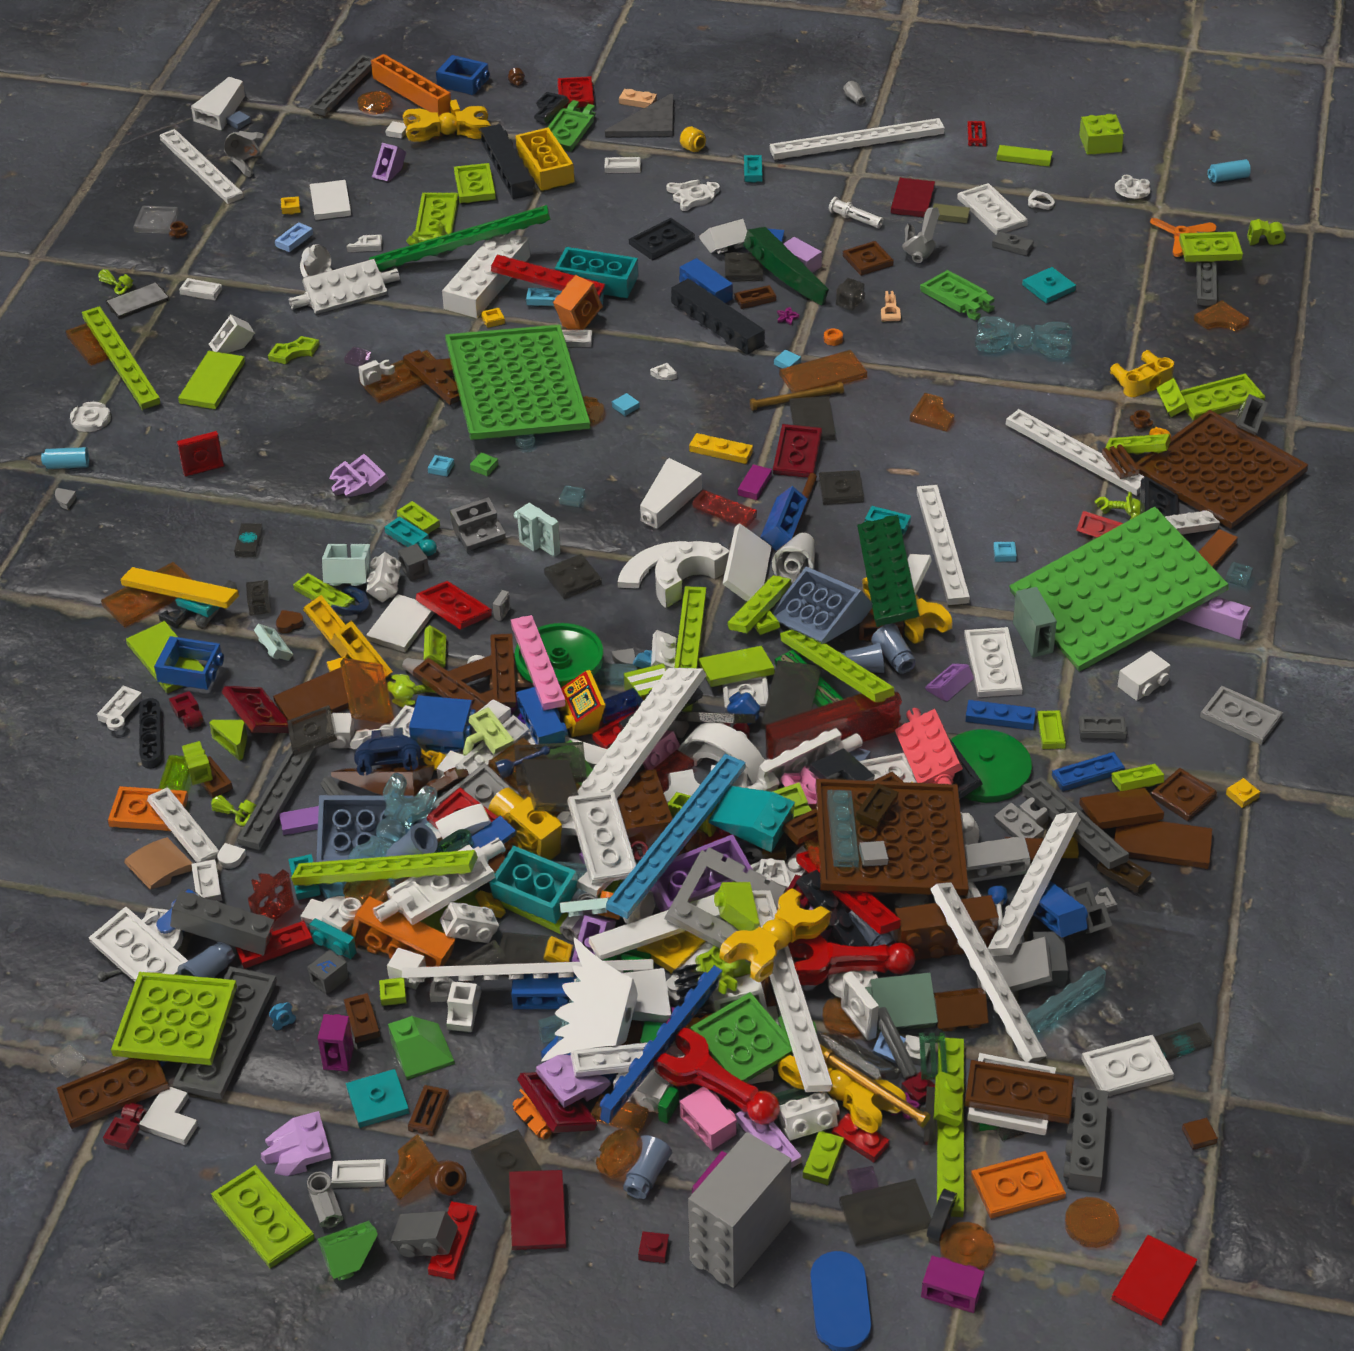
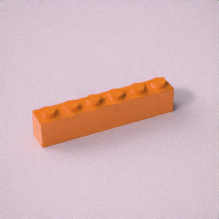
[371,54,451,116]

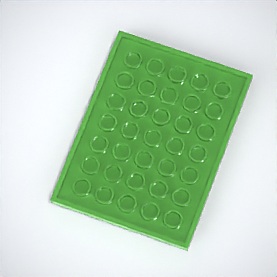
[445,325,590,440]
[1009,507,1229,672]

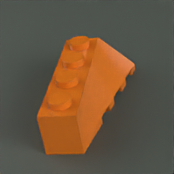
[351,896,455,967]

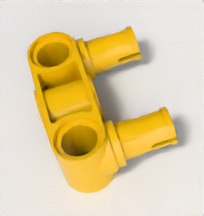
[1110,350,1174,397]

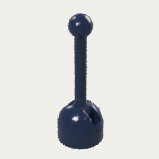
[495,746,550,779]

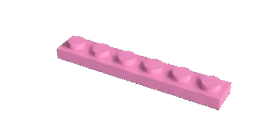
[511,615,565,711]

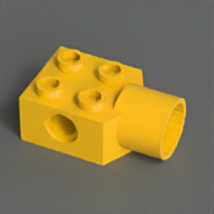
[488,787,562,860]

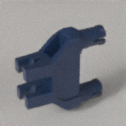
[354,727,421,776]

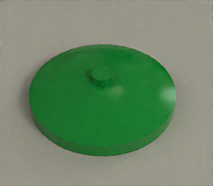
[515,623,604,688]
[951,729,1032,803]

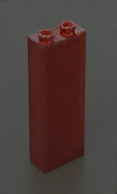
[766,691,902,760]

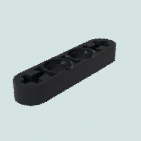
[139,698,162,768]

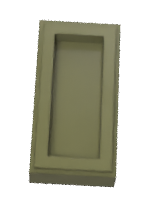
[933,203,970,223]

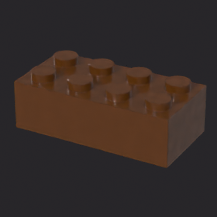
[617,769,673,851]
[893,895,999,961]

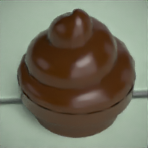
[508,68,525,86]

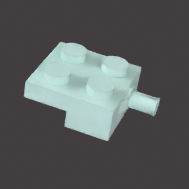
[513,503,560,557]

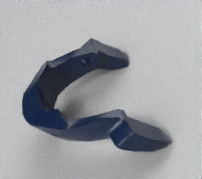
[331,585,369,616]

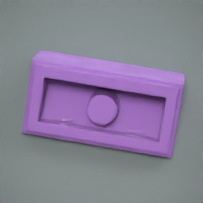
[925,664,973,701]

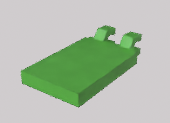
[547,100,596,152]
[920,270,995,320]

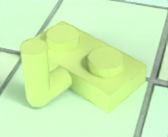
[463,707,514,756]

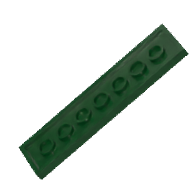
[857,515,920,627]

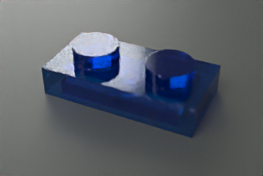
[601,688,643,724]

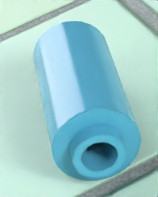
[1207,159,1251,183]
[41,447,89,469]

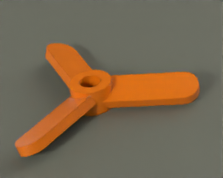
[1150,218,1216,257]

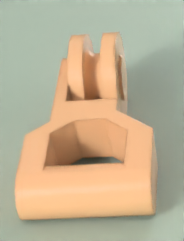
[881,291,901,322]

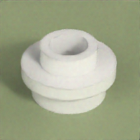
[338,898,362,920]

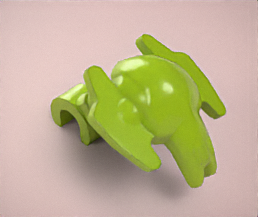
[406,220,447,245]
[1095,492,1140,520]
[387,674,436,707]
[718,959,751,994]

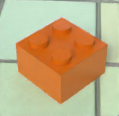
[553,275,603,330]

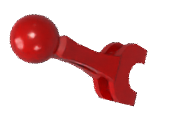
[788,935,915,985]
[654,1028,780,1125]

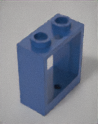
[436,55,490,95]
[154,636,224,690]

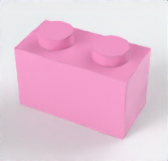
[680,1087,737,1151]

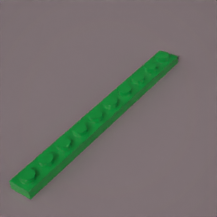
[369,205,550,272]

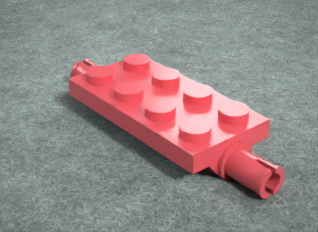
[895,708,963,784]

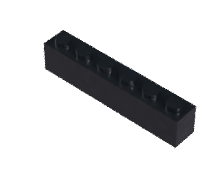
[480,124,535,199]
[671,278,765,355]

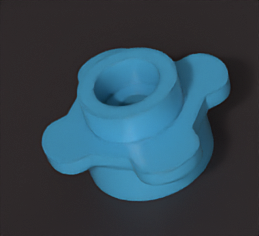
[269,1002,296,1030]

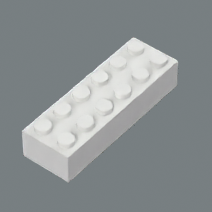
[442,233,530,318]

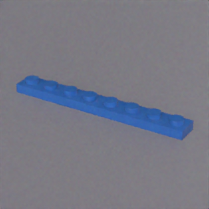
[600,965,722,1124]

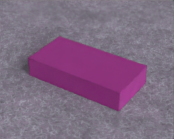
[738,464,772,500]

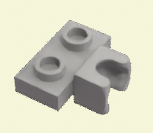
[994,797,1049,838]

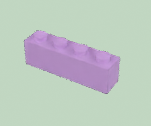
[1177,596,1251,640]

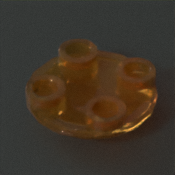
[357,91,392,114]

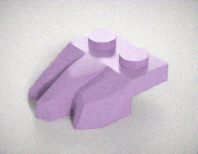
[329,454,389,497]
[536,1054,611,1108]
[261,1111,331,1176]

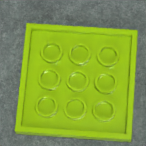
[111,972,237,1065]

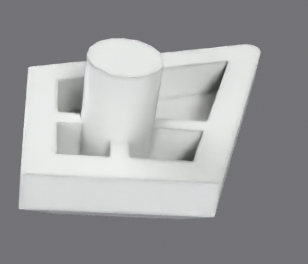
[758,858,790,890]

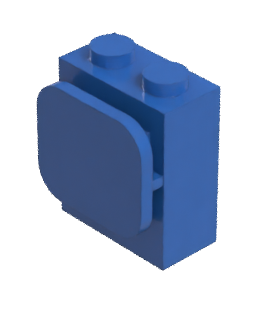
[409,695,476,753]

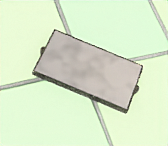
[106,282,170,319]

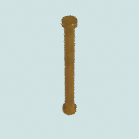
[750,382,844,411]
[823,1049,931,1128]

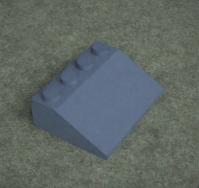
[771,566,873,644]
[316,795,416,862]

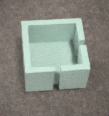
[322,544,371,586]

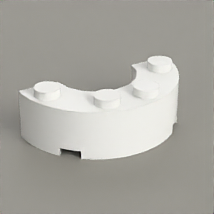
[655,541,730,608]
[677,722,765,788]

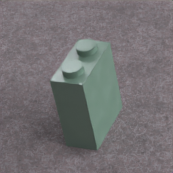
[1013,587,1057,658]
[865,973,938,1033]

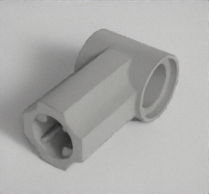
[560,893,598,942]
[307,1172,343,1229]

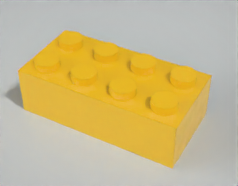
[515,127,574,190]

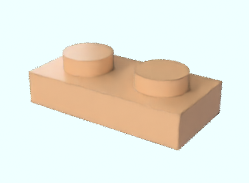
[619,89,657,108]

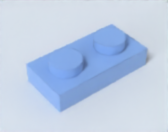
[275,222,313,252]

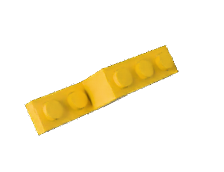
[303,595,393,687]

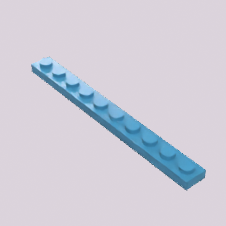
[606,754,746,919]

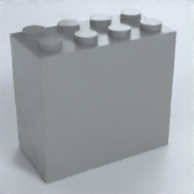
[688,1132,791,1288]

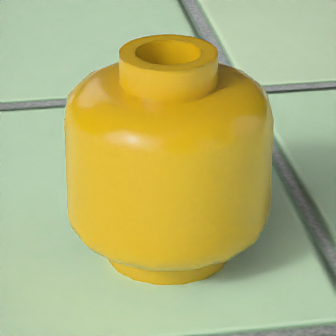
[680,126,706,152]

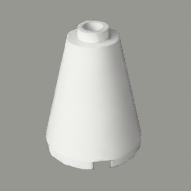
[772,533,815,584]

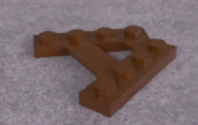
[403,350,460,405]
[413,633,516,713]

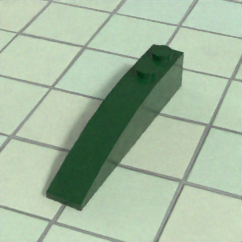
[743,227,829,305]

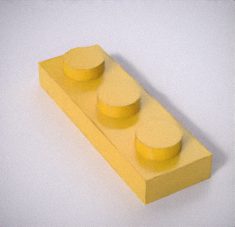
[689,433,753,464]

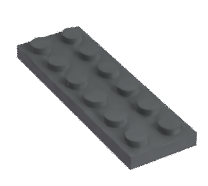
[173,967,277,1100]

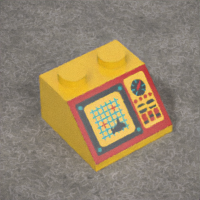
[557,670,605,737]

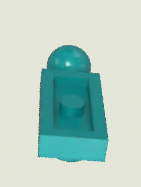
[384,516,437,556]

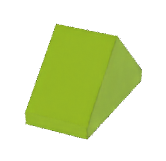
[209,720,248,761]

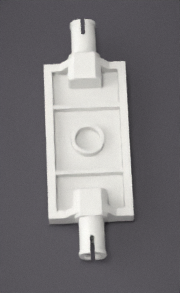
[289,259,400,314]
[747,728,863,792]
[373,838,505,925]

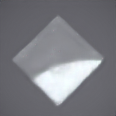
[133,206,178,234]

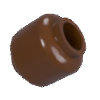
[429,1160,467,1196]

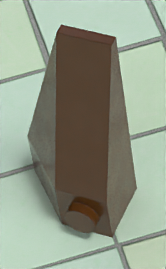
[331,765,434,802]

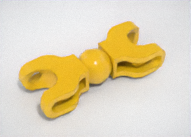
[403,106,491,142]
[862,577,952,644]
[719,888,831,982]
[778,1039,907,1133]

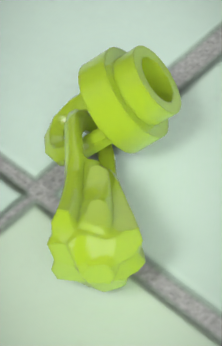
[98,269,134,295]
[211,795,257,826]

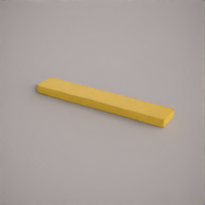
[120,567,239,609]

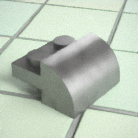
[450,497,506,551]

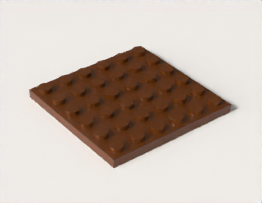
[1136,410,1308,529]
[815,779,969,896]

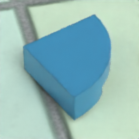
[633,650,652,668]

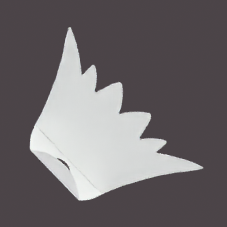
[541,937,638,1061]

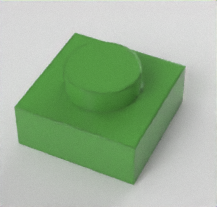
[470,453,499,477]

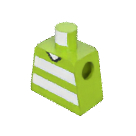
[624,663,666,707]

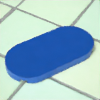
[810,1251,871,1351]

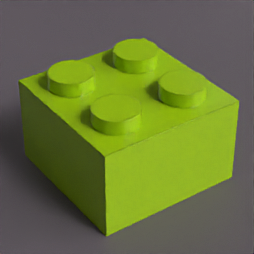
[1079,114,1124,155]

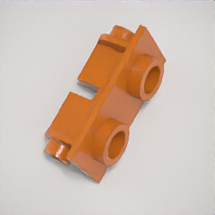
[512,1089,551,1140]

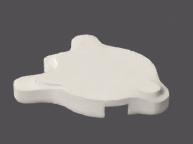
[667,180,720,211]

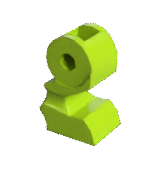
[1247,219,1286,246]
[182,741,213,785]

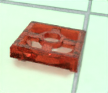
[248,869,295,922]

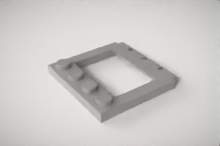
[664,847,786,963]

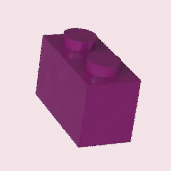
[317,1014,354,1071]
[921,1256,985,1313]

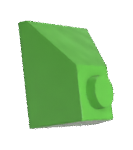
[388,1016,455,1080]
[318,1221,378,1280]

